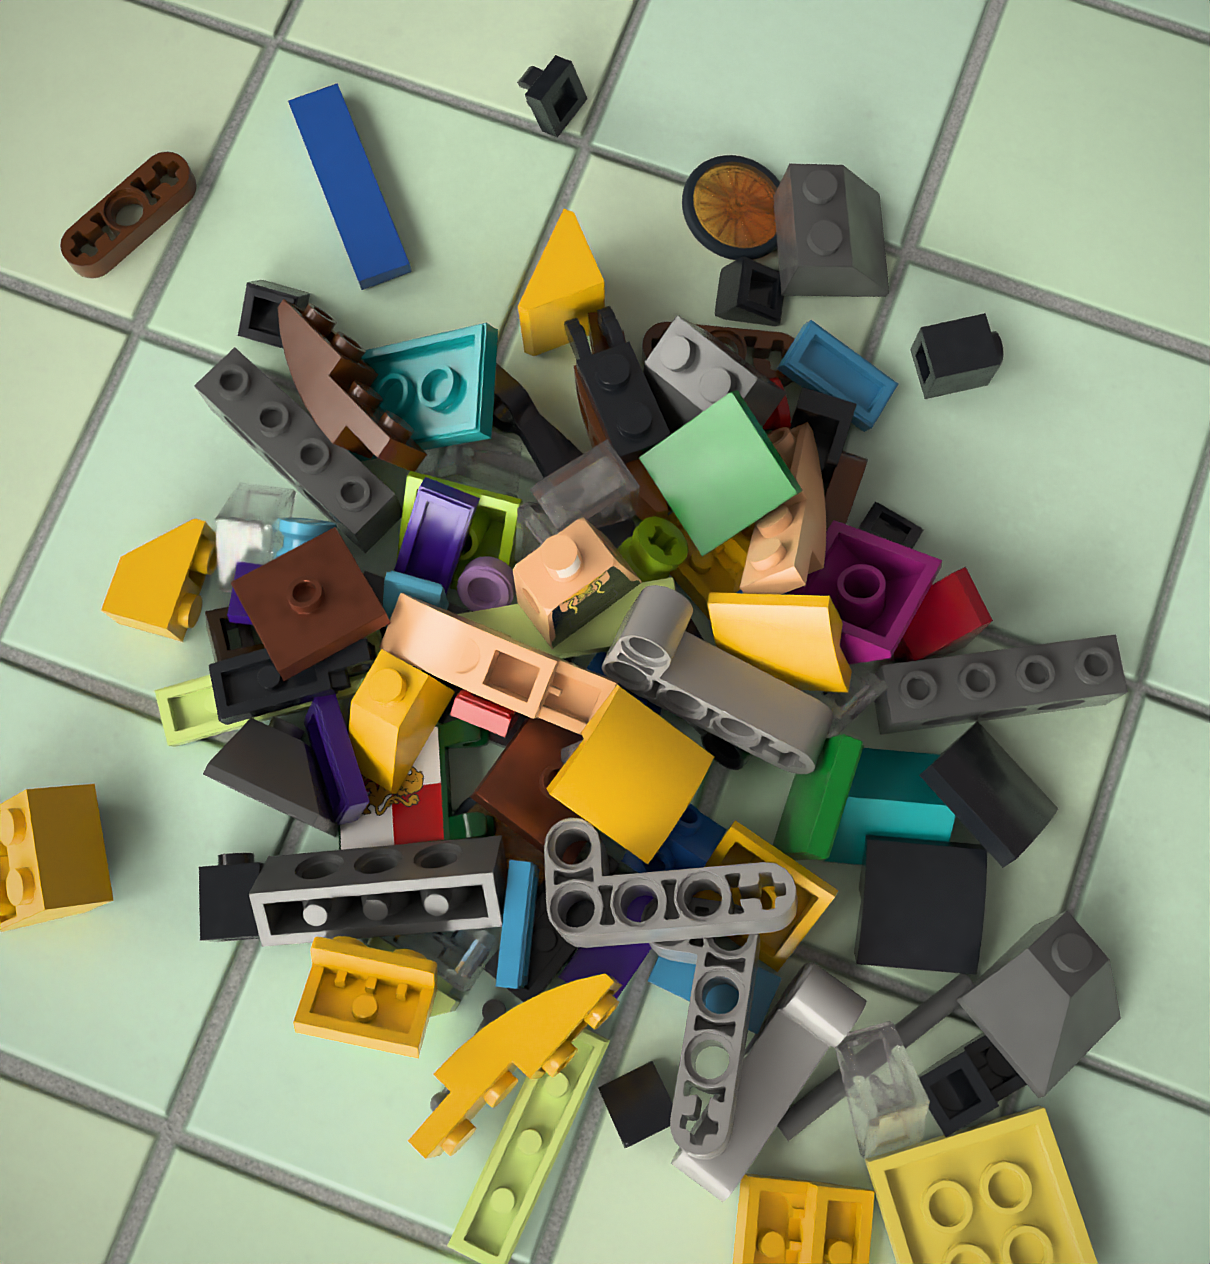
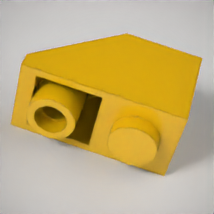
[101,518,221,642]

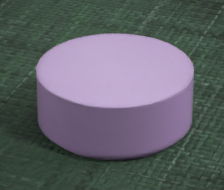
[457,556,516,611]

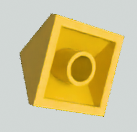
[518,209,605,356]
[693,820,838,972]

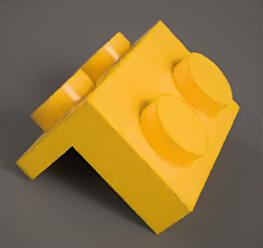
[293,936,437,1059]

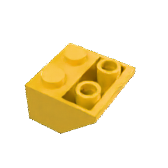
[0,784,114,932]

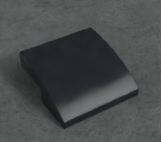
[919,721,1058,868]
[854,835,988,975]

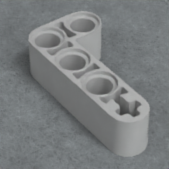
[602,585,834,774]
[544,818,798,948]
[641,897,761,1159]
[671,962,867,1202]

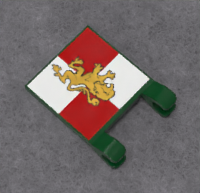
[338,719,496,850]

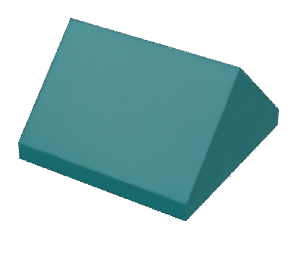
[823,748,955,865]

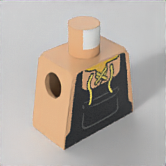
[513,518,642,649]

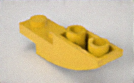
[408,973,622,1159]

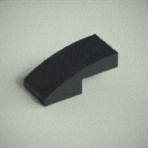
[912,1033,1027,1137]

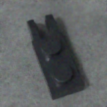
[564,306,671,466]

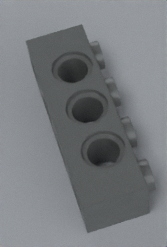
[194,347,403,554]
[870,634,1128,735]
[249,835,508,947]

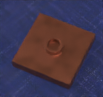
[230,527,391,681]
[470,717,596,865]

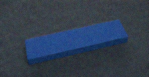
[288,83,412,290]

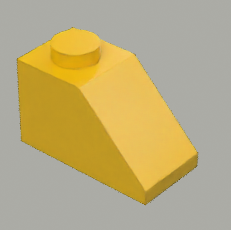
[348,649,455,794]

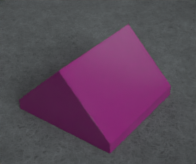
[788,520,942,665]

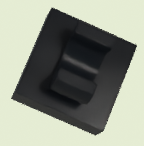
[517,55,588,138]

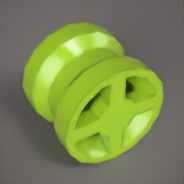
[617,516,688,582]

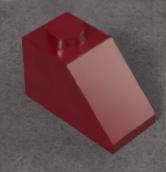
[889,567,993,663]

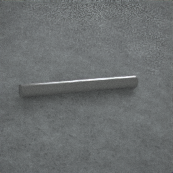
[777,973,973,1141]

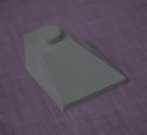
[203,716,338,837]
[956,911,1121,1098]

